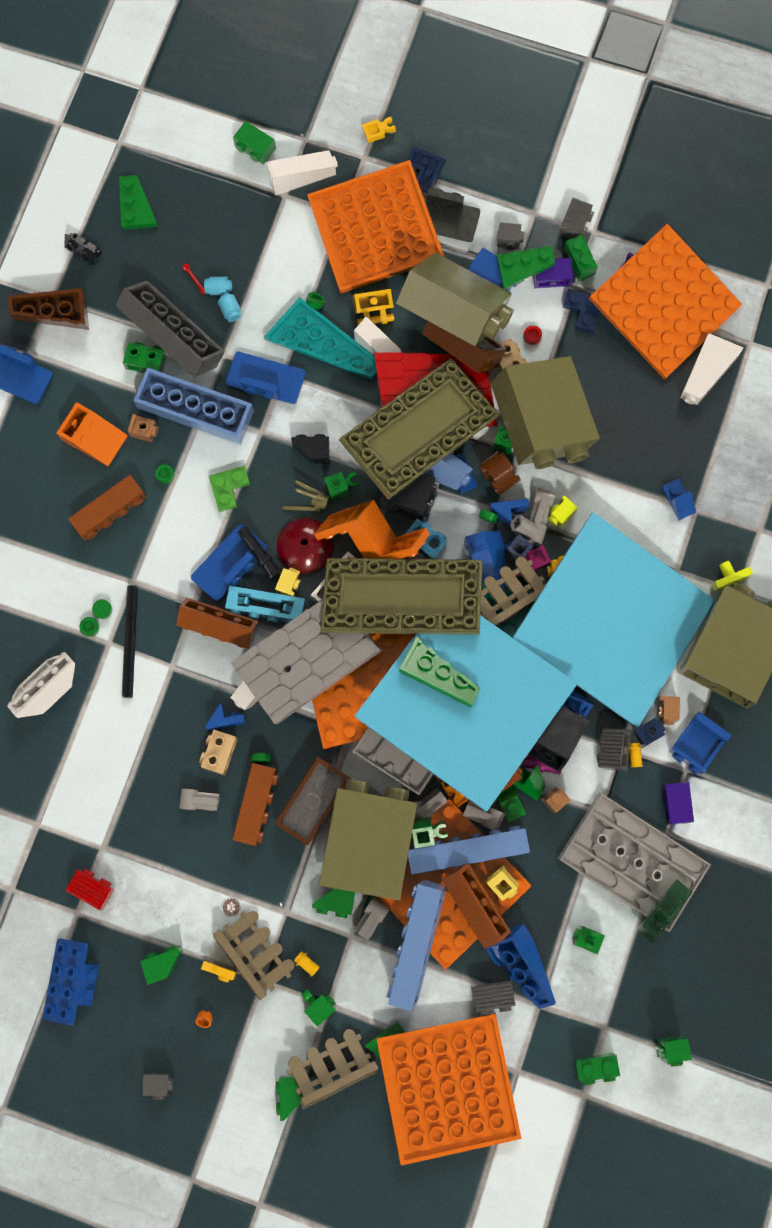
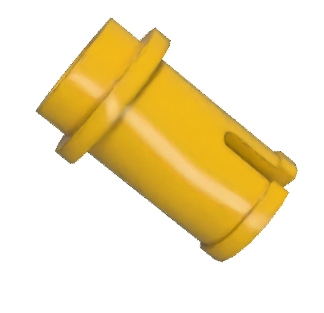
[629,743,643,767]
[294,951,320,976]

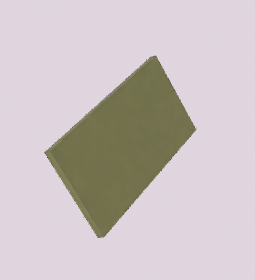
[339,358,499,500]
[321,558,483,635]

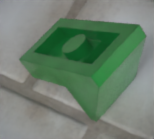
[514,765,546,801]
[496,785,526,823]

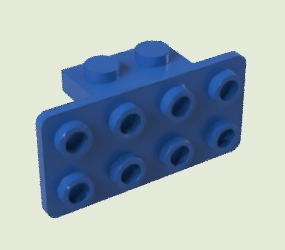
[0,345,53,404]
[226,352,306,404]
[191,524,267,601]
[43,938,99,1025]

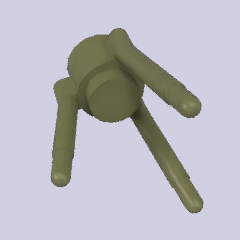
[282,480,329,513]

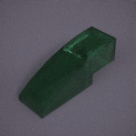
[637,879,692,943]

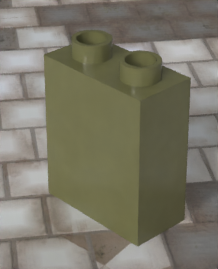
[396,253,514,346]
[491,356,600,470]
[678,583,772,709]
[319,779,417,900]

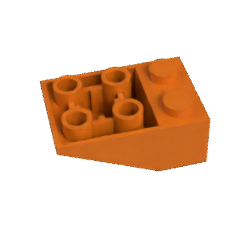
[56,402,128,467]

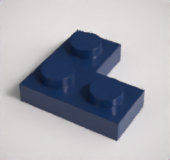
[407,147,446,193]
[563,288,600,334]

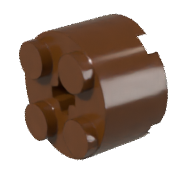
[479,450,521,495]

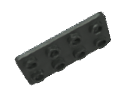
[423,188,481,242]

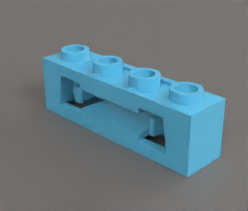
[225,586,306,625]

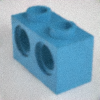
[405,518,447,559]

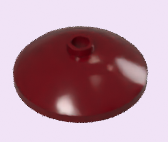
[277,518,334,574]

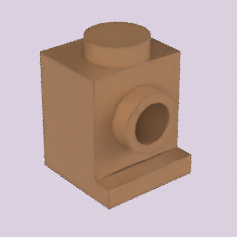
[128,414,159,442]
[657,696,680,726]
[541,787,571,814]

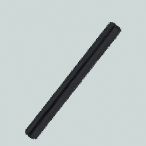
[122,585,138,698]

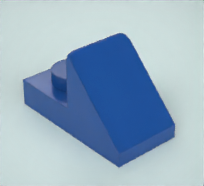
[661,479,696,521]
[490,498,529,526]
[206,703,247,732]

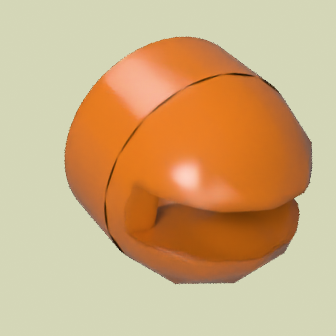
[195,1010,213,1028]

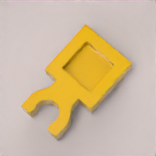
[362,117,396,143]
[201,961,237,983]

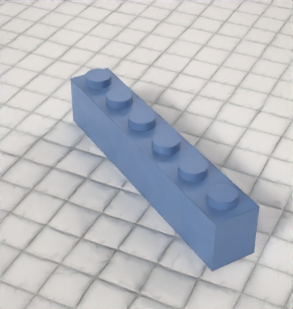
[408,826,530,875]

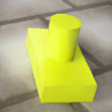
[711,561,753,592]

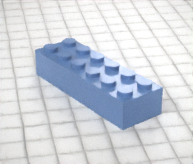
[133,368,254,445]
[386,880,447,1011]

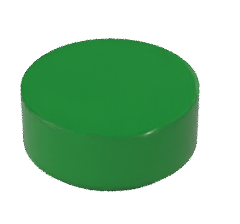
[306,292,325,309]
[155,464,174,484]
[478,509,498,523]
[92,599,112,619]
[79,617,100,637]
[251,753,270,765]

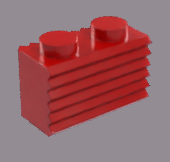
[65,868,115,910]

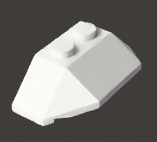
[7,652,75,718]

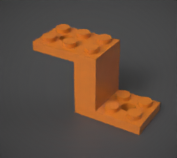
[314,499,430,559]

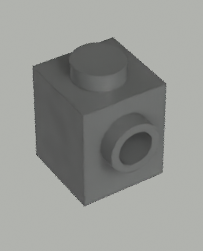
[497,222,524,250]
[143,1073,174,1100]

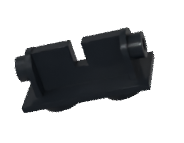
[64,233,102,265]

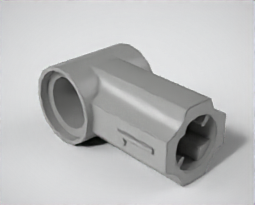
[530,488,556,525]
[510,515,547,546]
[179,789,220,811]
[414,789,448,820]
[463,800,505,831]
[354,897,390,940]

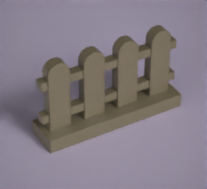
[481,557,547,627]
[213,911,294,1000]
[287,1029,378,1110]

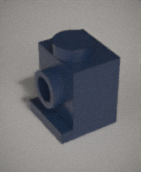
[504,534,533,557]
[633,718,666,748]

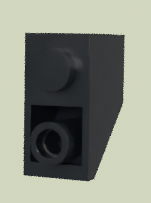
[291,434,330,464]

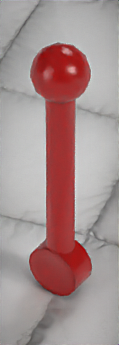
[182,264,205,294]

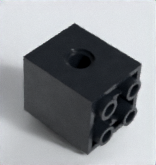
[380,474,438,521]
[527,705,589,773]

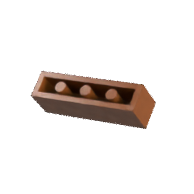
[68,475,146,541]
[176,597,258,649]
[233,763,279,847]
[442,863,511,949]

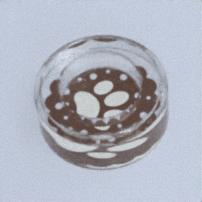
[221,897,241,917]

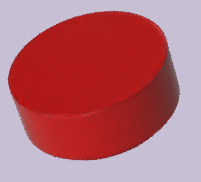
[523,325,542,345]

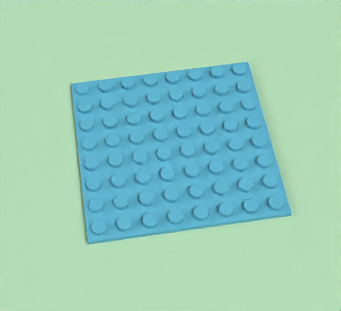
[512,512,715,728]
[354,616,578,812]

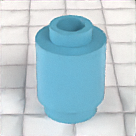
[204,276,232,296]
[218,293,242,322]

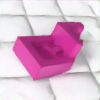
[518,545,551,577]

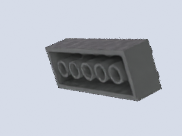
[116,280,225,378]

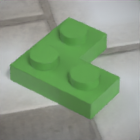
[209,466,250,513]

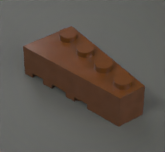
[8,288,89,330]

